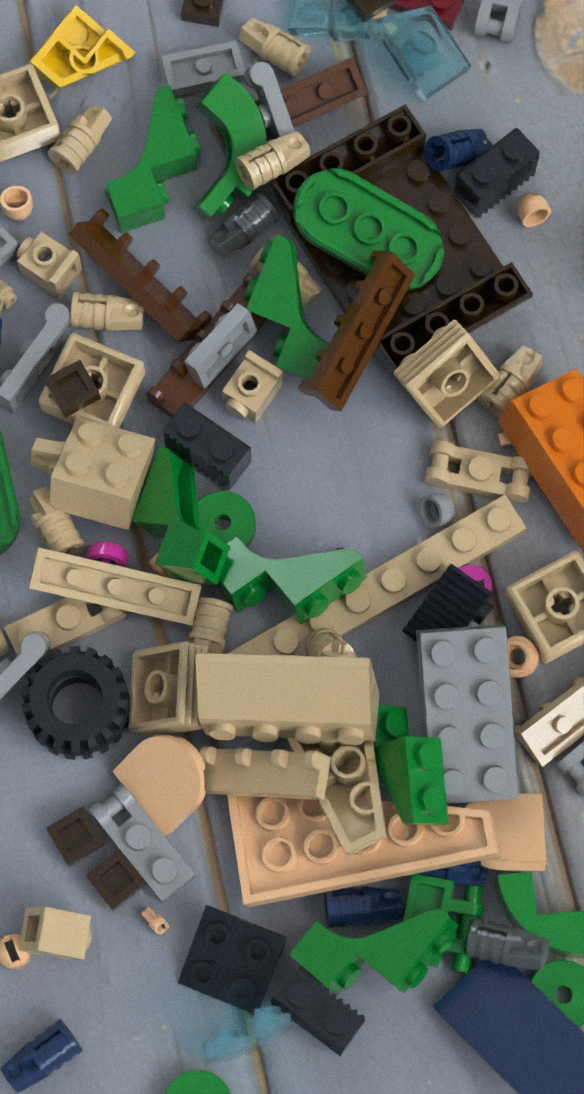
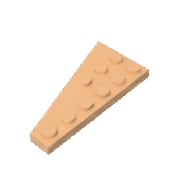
[227,795,500,908]

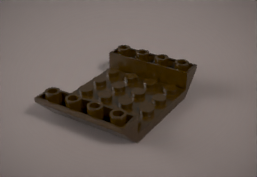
[270,104,533,374]

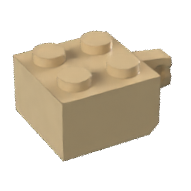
[30,417,156,530]

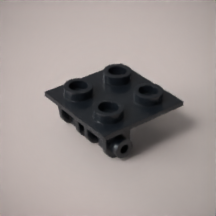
[178,905,287,1015]

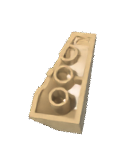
[284,738,387,857]

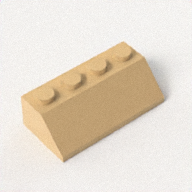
[195,653,379,745]

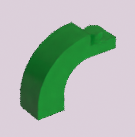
[192,72,267,219]

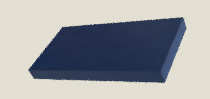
[433,960,584,1094]

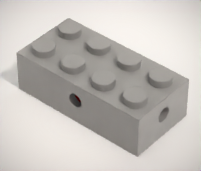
[416,624,518,804]

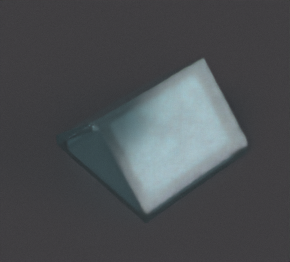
[371,5,471,102]

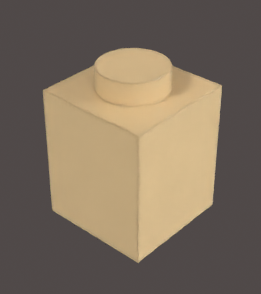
[19,907,92,960]

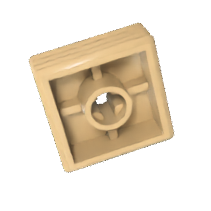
[0,64,61,162]
[394,320,500,428]
[38,333,145,428]
[504,551,584,663]
[129,641,208,737]

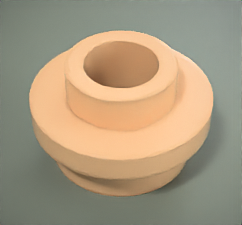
[507,636,539,678]

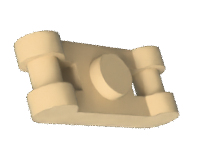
[424,440,532,503]

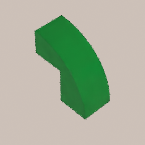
[494,872,584,958]

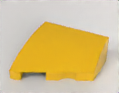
[26,5,135,89]

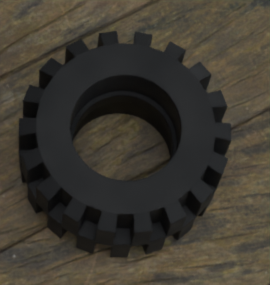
[22,646,130,760]

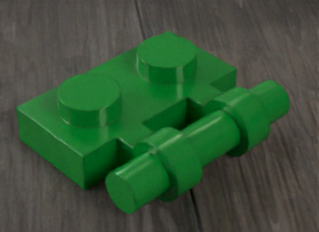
[403,874,484,974]

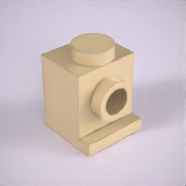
[17,232,82,299]
[222,350,283,423]

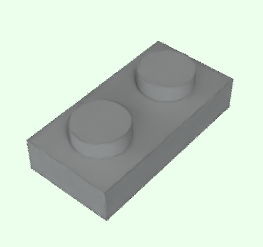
[161,40,245,97]
[184,303,257,389]

